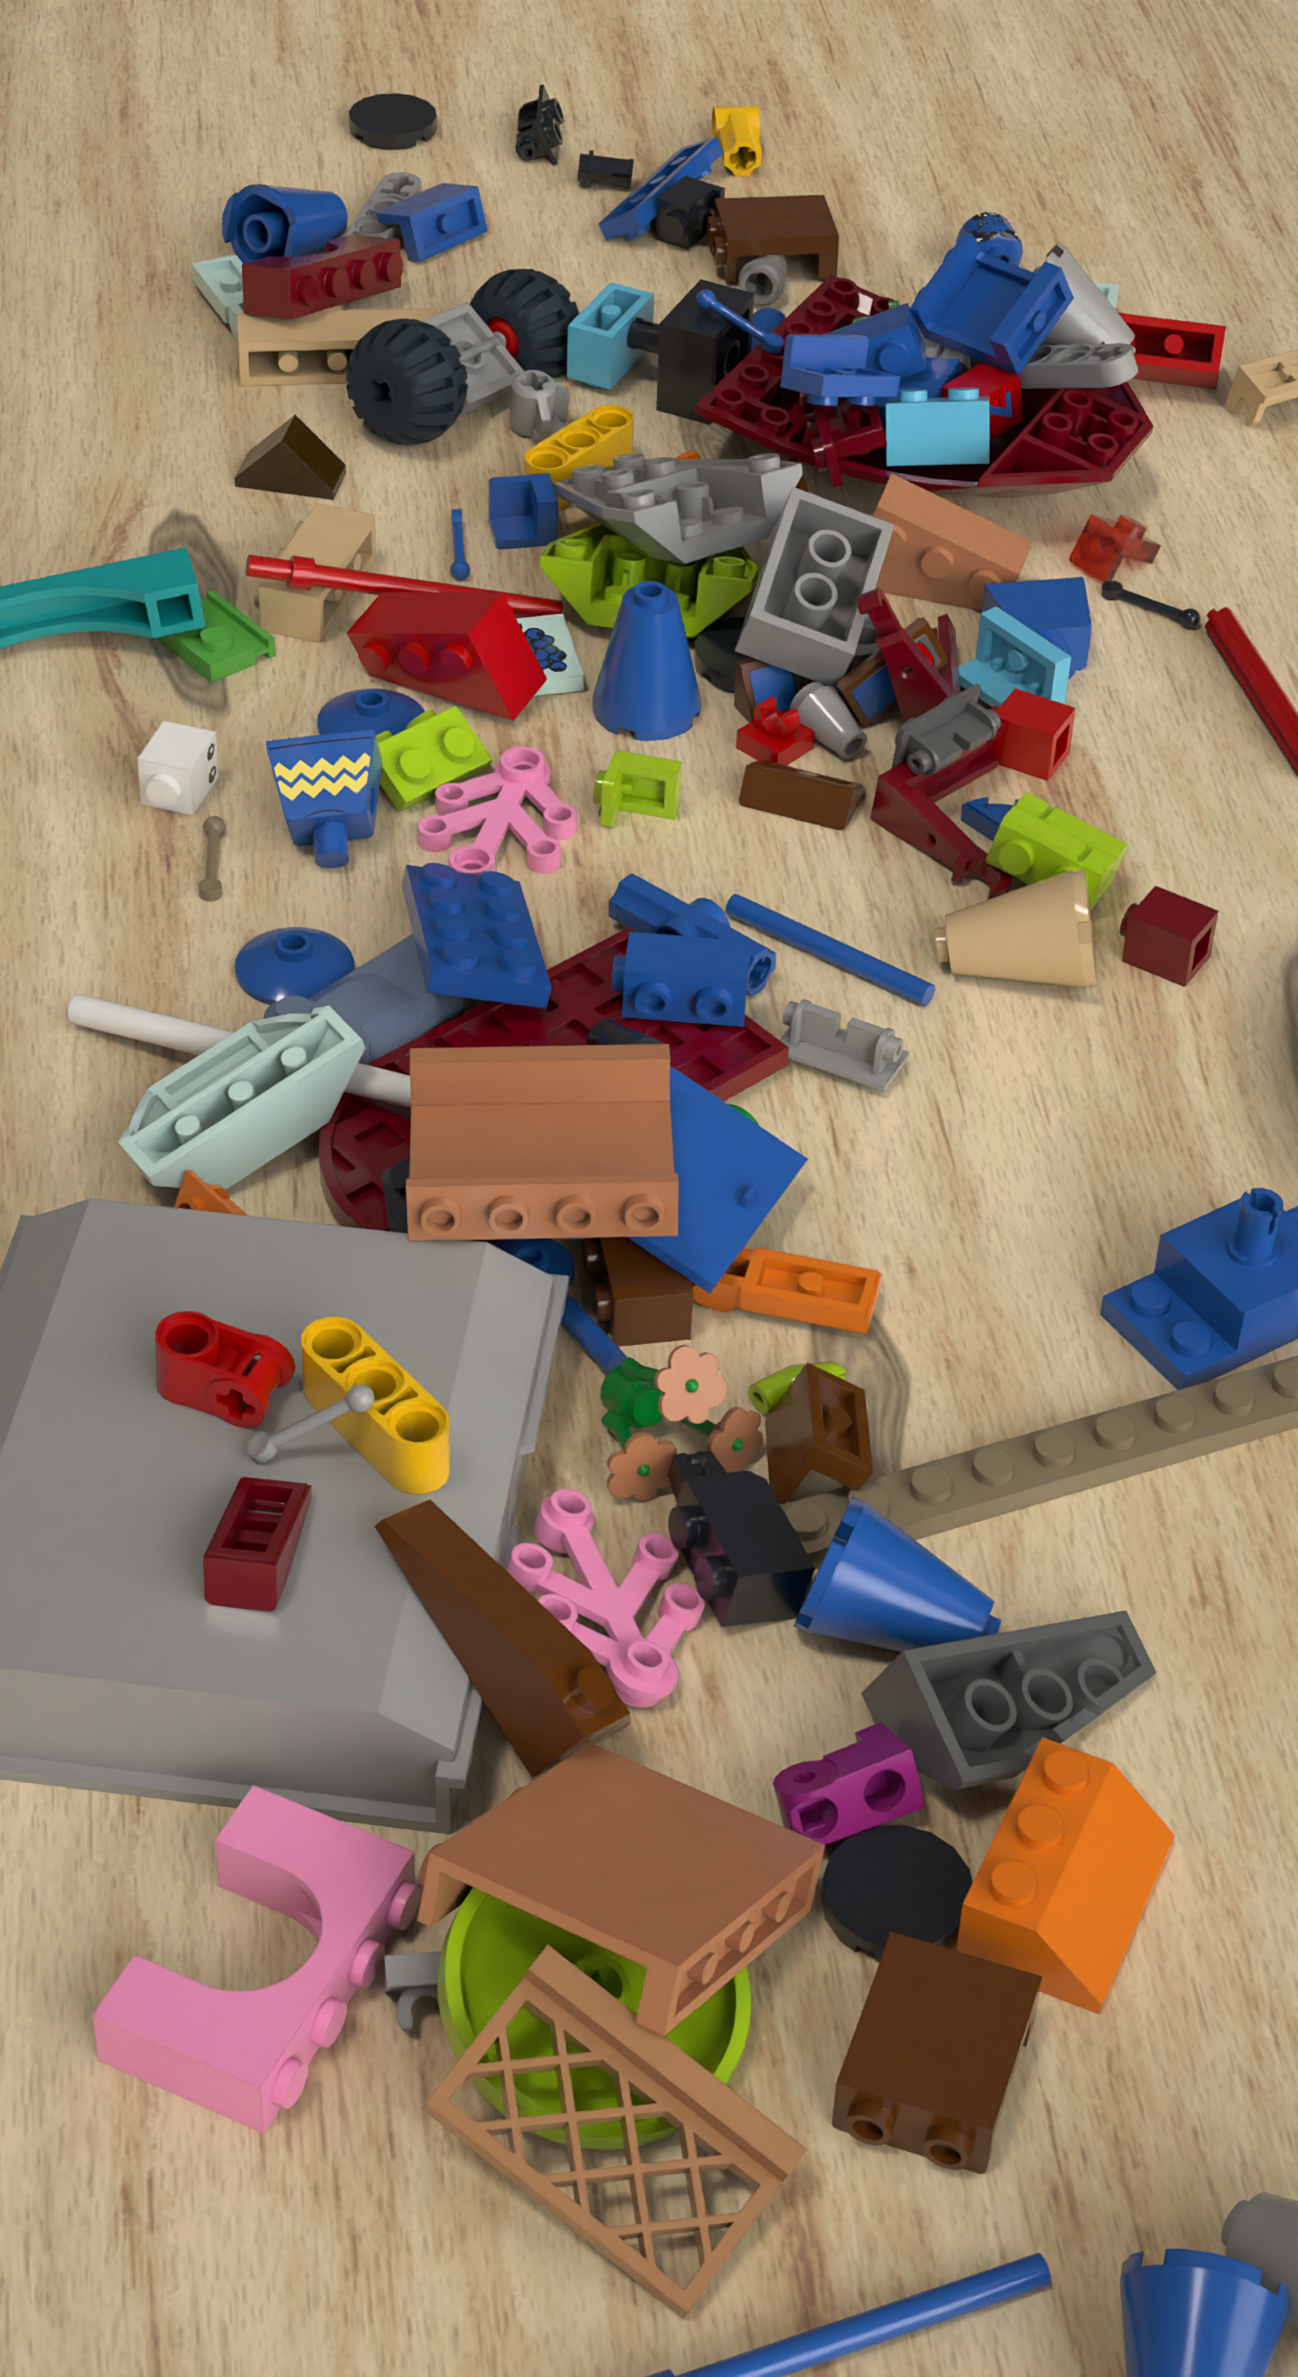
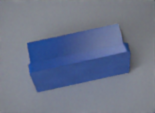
[376,183,488,262]

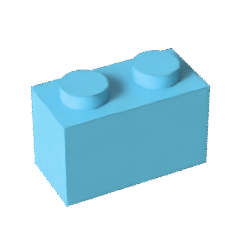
[567,282,654,390]
[886,388,990,466]

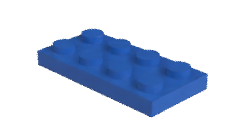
[401,863,552,1009]

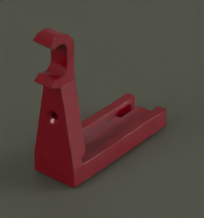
[857,588,960,723]
[870,722,1012,900]

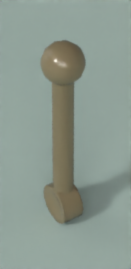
[198,816,226,902]

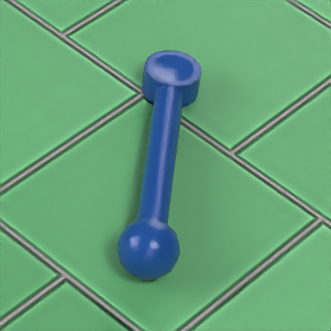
[696,289,784,354]
[450,509,471,580]

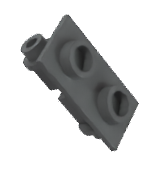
[891,684,1001,775]

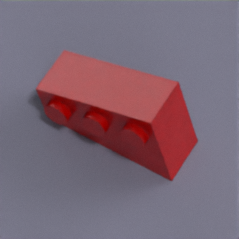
[346,592,547,721]

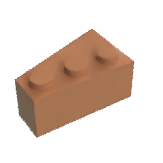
[871,473,1032,611]

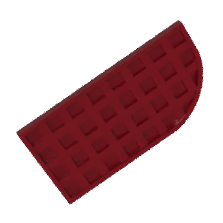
[319,927,789,1232]

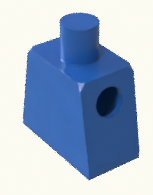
[982,577,1091,680]

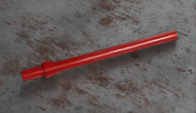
[246,554,563,617]

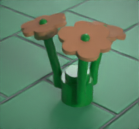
[600,1345,763,1502]

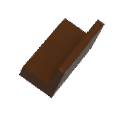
[765,1362,873,1504]

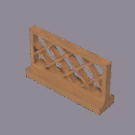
[422,1945,807,2319]

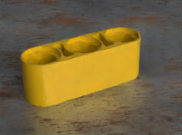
[524,405,634,512]
[301,1316,450,1495]

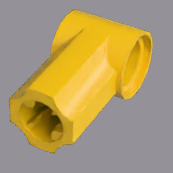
[711,105,762,177]

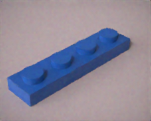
[598,137,724,240]

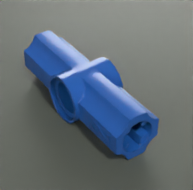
[608,873,776,997]

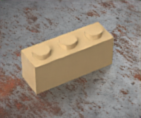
[254,503,376,643]

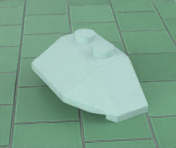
[118,1005,365,1190]

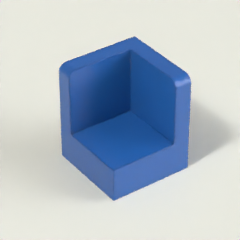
[488,473,558,550]

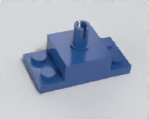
[1100,1188,1298,1390]

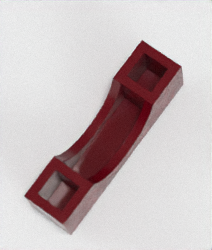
[241,235,403,319]

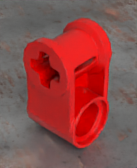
[155,1311,296,1429]

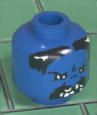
[956,212,1023,266]

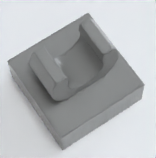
[383,1951,443,2030]

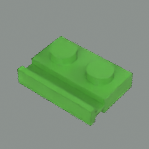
[156,590,275,683]

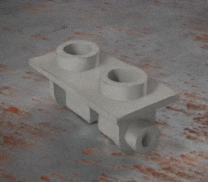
[780,999,909,1092]

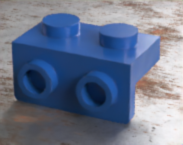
[780,334,900,406]

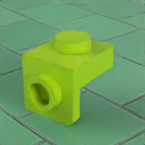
[593,750,682,828]

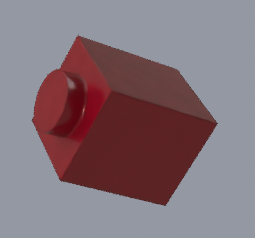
[1120,886,1218,987]

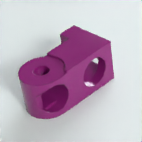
[773,1722,926,1845]

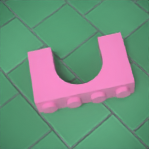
[92,1785,421,2134]

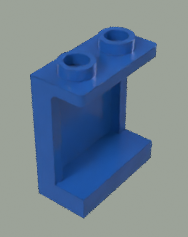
[911,233,1074,375]

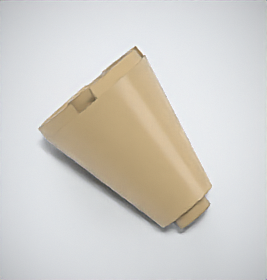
[935,869,1097,988]

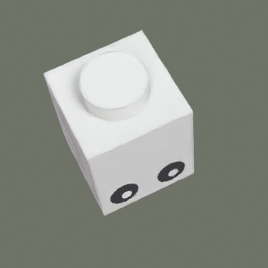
[137,721,219,816]

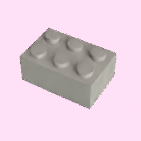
[735,487,894,689]

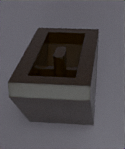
[235,414,346,500]

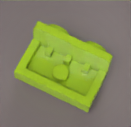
[376,706,493,812]

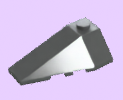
[861,1610,1157,1790]

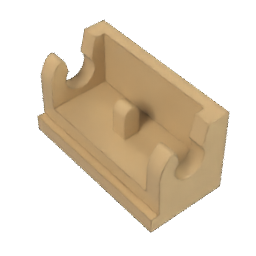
[1225,349,1298,427]

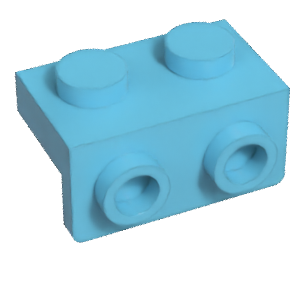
[958,606,1071,707]

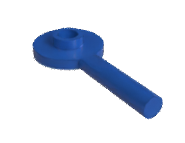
[495,1238,627,1374]

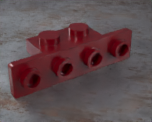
[799,392,887,488]

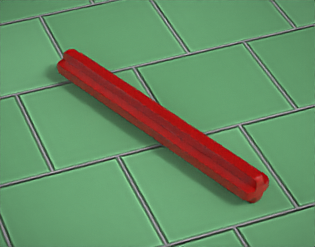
[1205,607,1298,773]

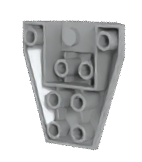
[553,453,803,563]

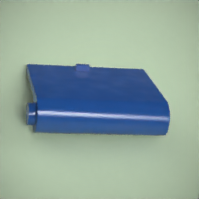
[564,1067,808,1294]

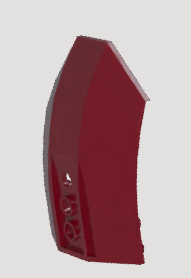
[694,274,1154,498]

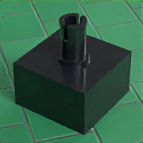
[628,279,754,425]

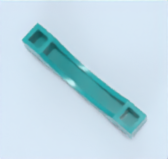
[0,547,206,649]

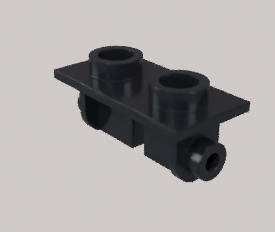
[515,84,564,166]

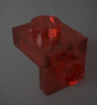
[1069,514,1161,582]

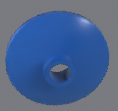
[317,688,425,735]
[235,927,354,1005]

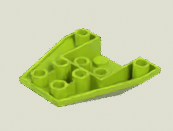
[539,522,758,637]

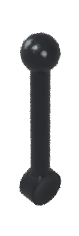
[1101,580,1201,629]

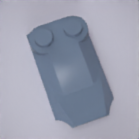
[263,933,465,1065]

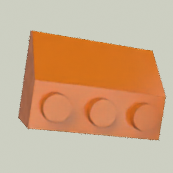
[956,1737,1175,2014]

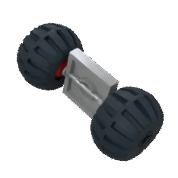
[345,269,580,445]

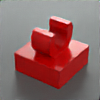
[736,696,815,765]

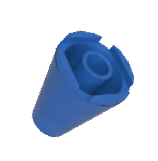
[222,184,348,264]
[592,581,701,741]
[794,1496,1002,1652]
[1119,2249,1290,2377]

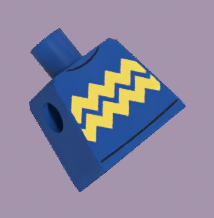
[266,729,382,868]

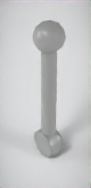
[247,1384,375,1463]

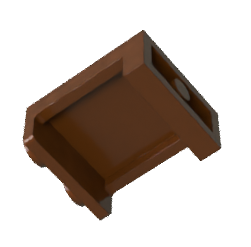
[706,195,839,281]
[832,1931,1042,2174]

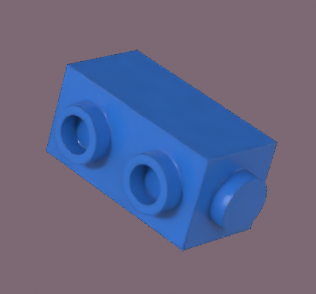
[612,932,751,1027]

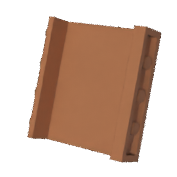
[406,1044,679,1241]
[417,1742,825,2037]

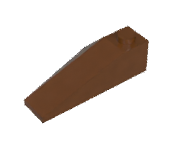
[374,1499,631,1777]

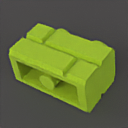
[986,792,1128,911]

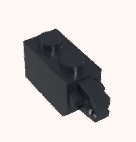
[667,1451,815,1627]

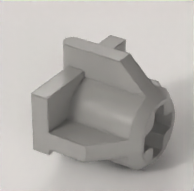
[509,370,569,445]

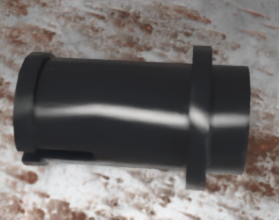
[577,150,634,189]

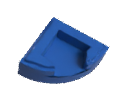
[961,797,1019,842]

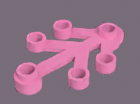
[417,746,577,875]
[505,1489,706,1708]

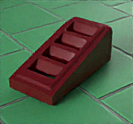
[203,1477,312,1612]

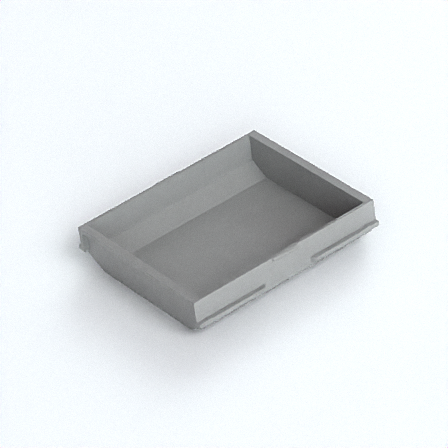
[0,1198,569,1835]

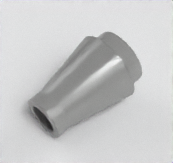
[739,255,787,305]
[790,682,867,760]

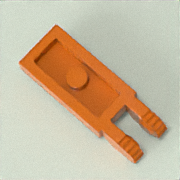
[691,1247,882,1334]

